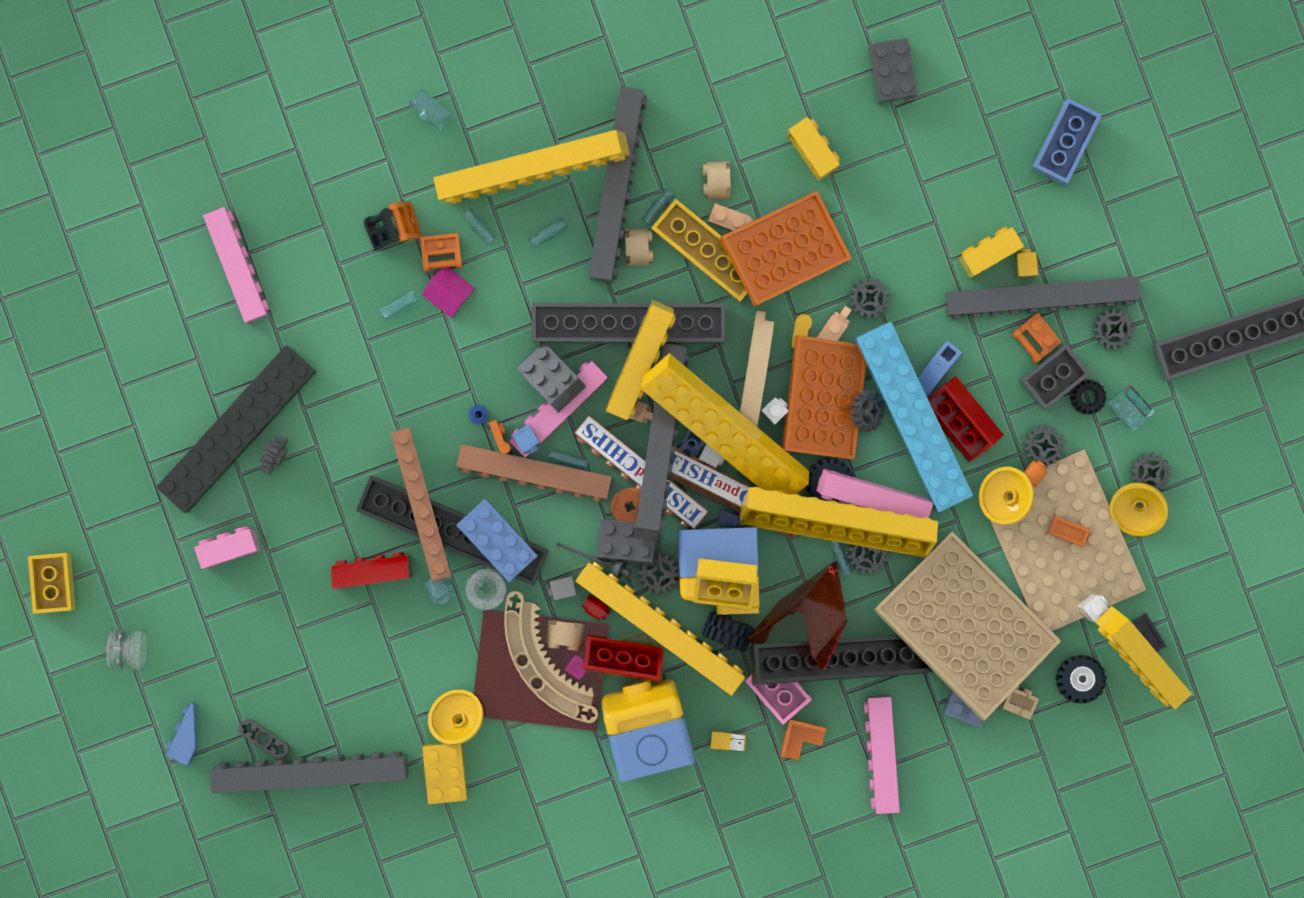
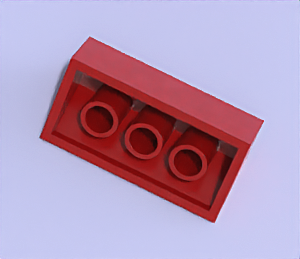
[927,376,1004,463]
[331,552,412,589]
[582,636,663,682]

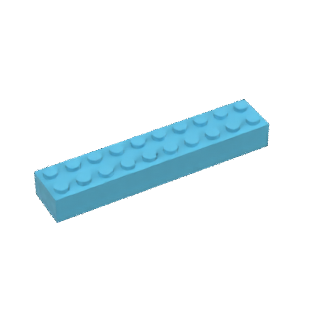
[854,322,973,513]

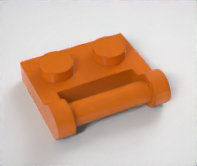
[388,202,422,242]
[420,233,462,272]
[1011,313,1062,364]
[489,420,512,454]

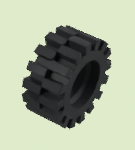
[1070,380,1107,415]

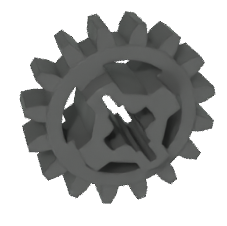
[849,277,891,319]
[1092,308,1135,350]
[850,390,885,432]
[1023,425,1065,466]
[260,435,288,476]
[1129,452,1172,490]
[847,545,889,575]
[638,553,679,594]

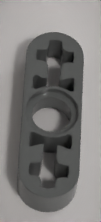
[239,719,289,758]

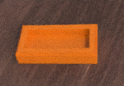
[1047,515,1091,547]

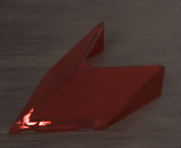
[748,561,848,671]

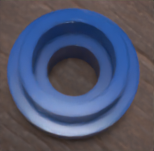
[469,405,489,424]

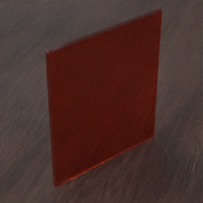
[474,609,610,731]

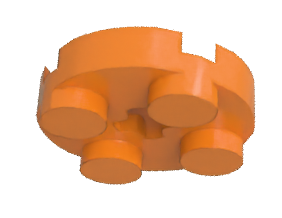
[611,488,641,523]

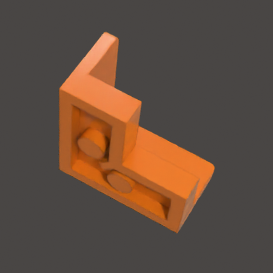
[780,718,827,760]

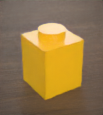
[1015,249,1038,278]

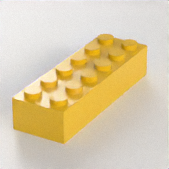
[651,199,748,303]
[606,300,676,420]
[1095,606,1192,710]

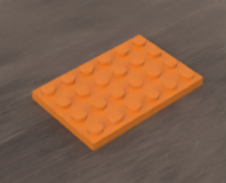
[719,191,852,307]
[782,335,866,460]

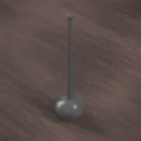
[557,542,631,579]

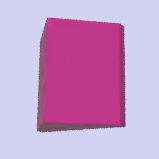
[422,267,475,318]

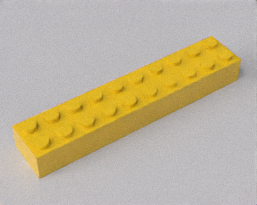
[433,130,630,204]
[641,353,809,494]
[739,487,938,558]
[575,561,745,696]

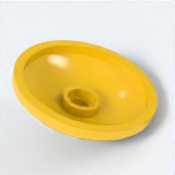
[979,467,1034,525]
[1110,483,1168,536]
[428,689,484,745]

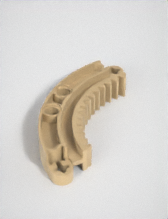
[739,310,774,426]
[504,591,598,723]

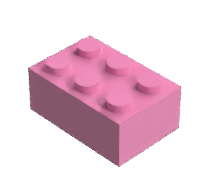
[194,526,262,569]
[744,673,812,725]

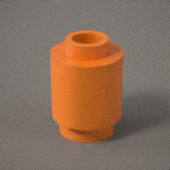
[1024,460,1048,488]

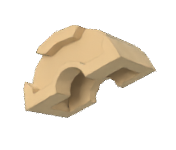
[703,161,731,200]
[625,228,653,267]
[545,620,585,651]
[999,686,1039,720]

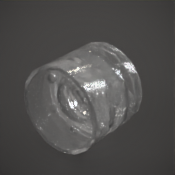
[466,567,506,610]
[106,629,147,671]

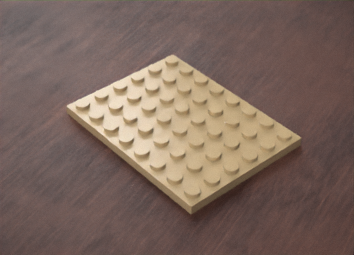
[978,449,1146,631]
[874,532,1061,721]

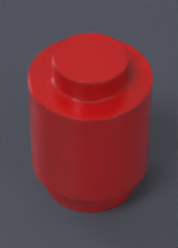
[582,594,611,621]

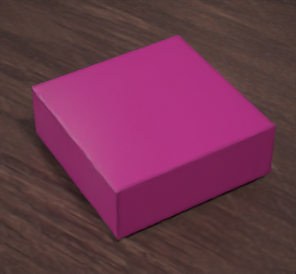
[564,654,587,680]

